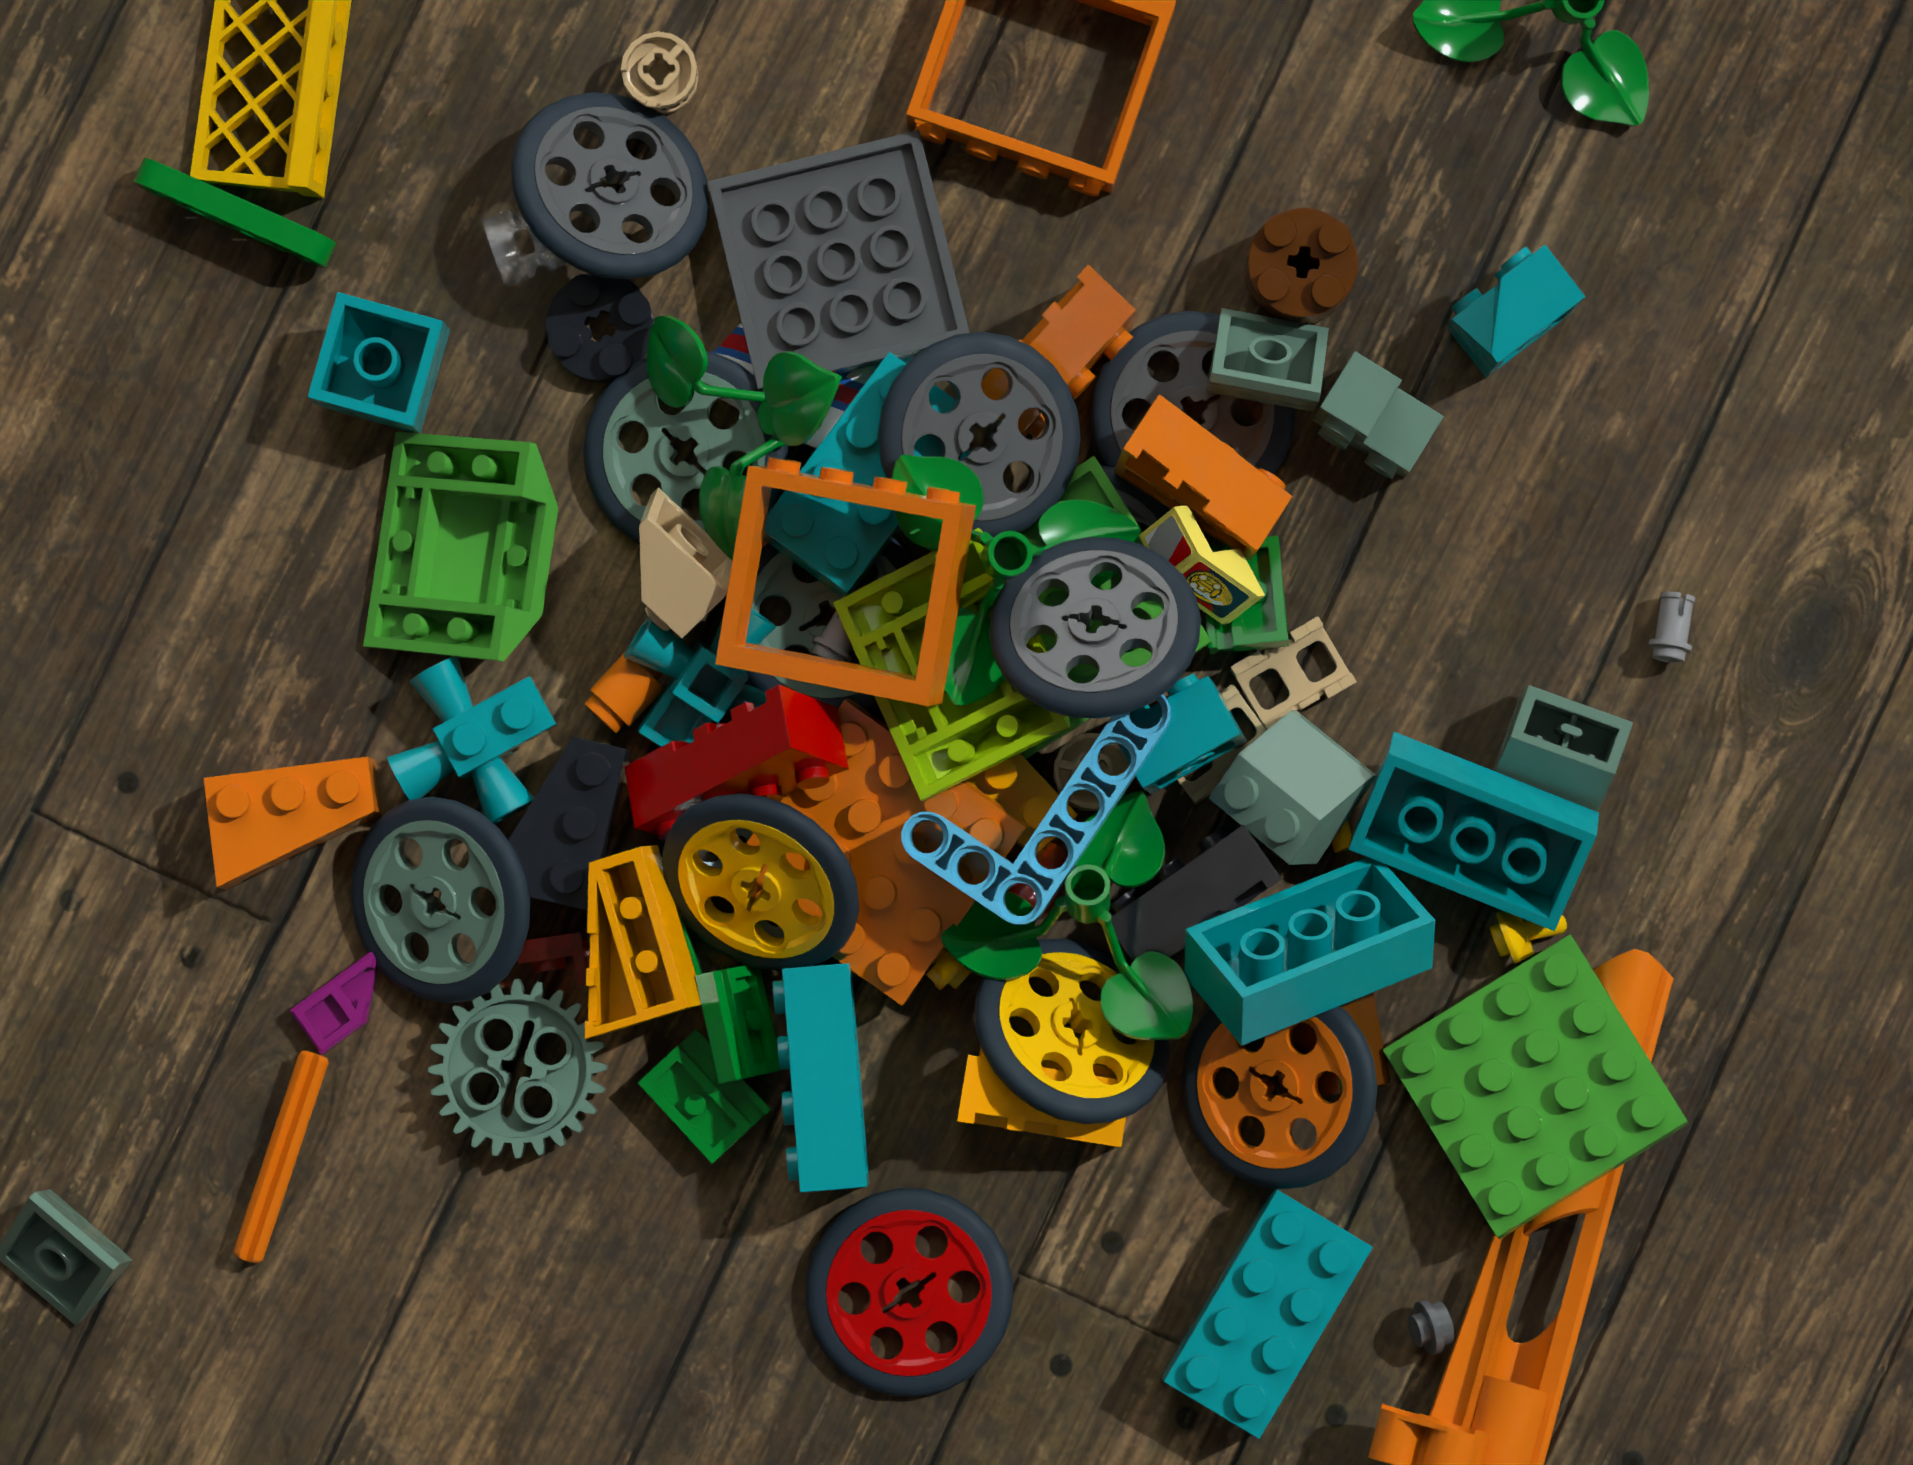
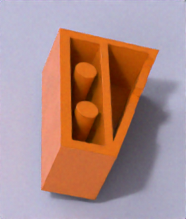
[981,265,1136,439]
[1113,394,1293,561]
[203,756,382,889]

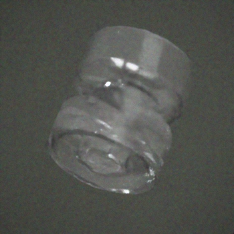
[482,209,570,286]

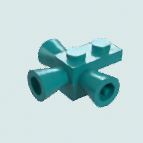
[624,609,776,747]
[387,657,558,825]

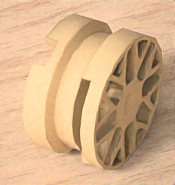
[621,31,699,115]
[1053,733,1129,811]

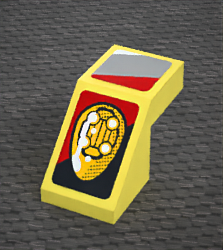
[1139,505,1265,624]

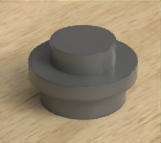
[1408,1299,1454,1355]

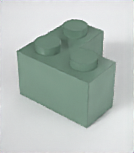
[1313,351,1444,479]

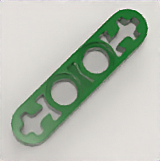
[133,157,337,269]

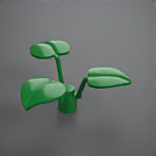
[1412,0,1649,126]
[647,315,842,560]
[891,454,1140,706]
[941,791,1193,1040]

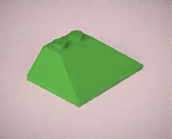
[363,432,558,662]

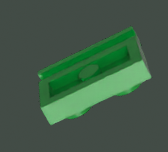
[1205,536,1289,654]
[695,965,780,1084]
[638,1028,771,1164]

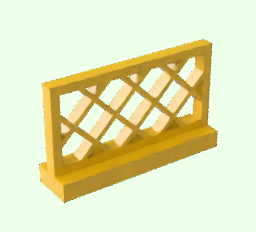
[190,0,352,198]

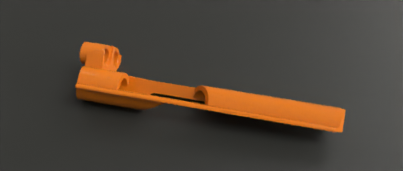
[1367,949,1674,1465]

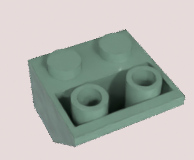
[1493,685,1633,812]

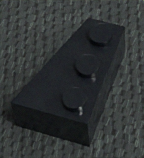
[508,737,631,911]
[1109,825,1282,963]

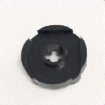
[546,274,654,383]

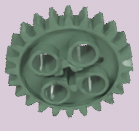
[428,979,608,1158]

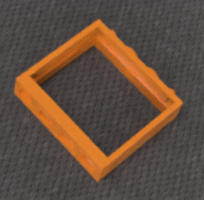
[906,0,1177,196]
[715,457,976,706]

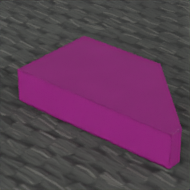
[289,951,377,1055]

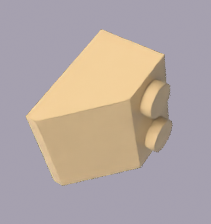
[639,487,732,638]

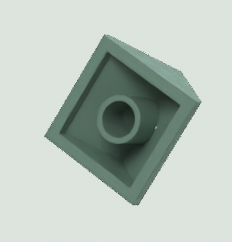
[1206,308,1329,412]
[0,1189,133,1326]

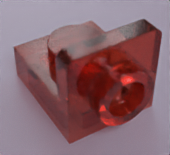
[517,932,590,988]

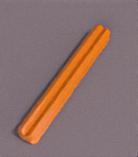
[233,1051,328,1263]

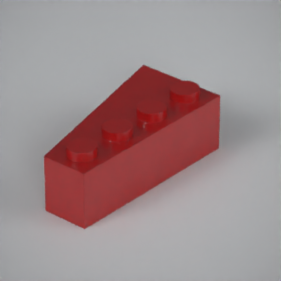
[624,684,849,841]

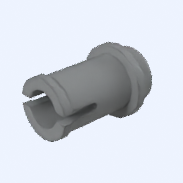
[1648,592,1696,663]
[811,596,852,663]

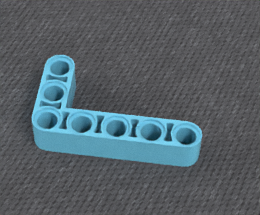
[901,695,1171,924]

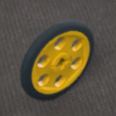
[662,793,859,971]
[975,938,1170,1124]

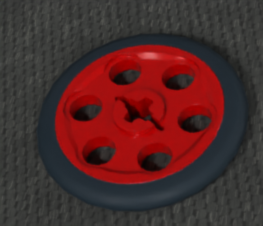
[805,1188,1013,1397]

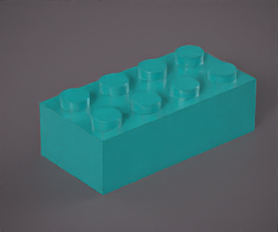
[763,352,976,596]
[1349,732,1599,931]
[1185,857,1435,1046]
[773,963,869,1192]
[1161,1189,1373,1439]

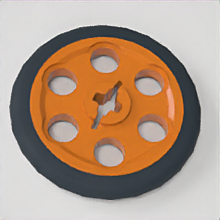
[1181,1006,1377,1189]

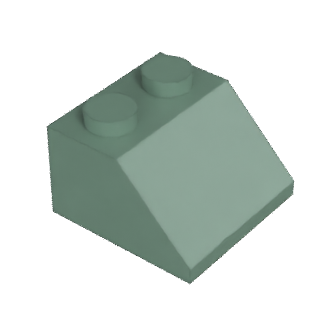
[1209,710,1377,865]

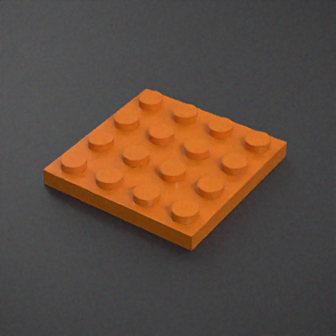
[746,698,1029,1006]

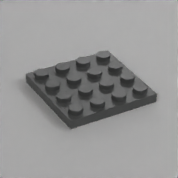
[708,130,969,391]

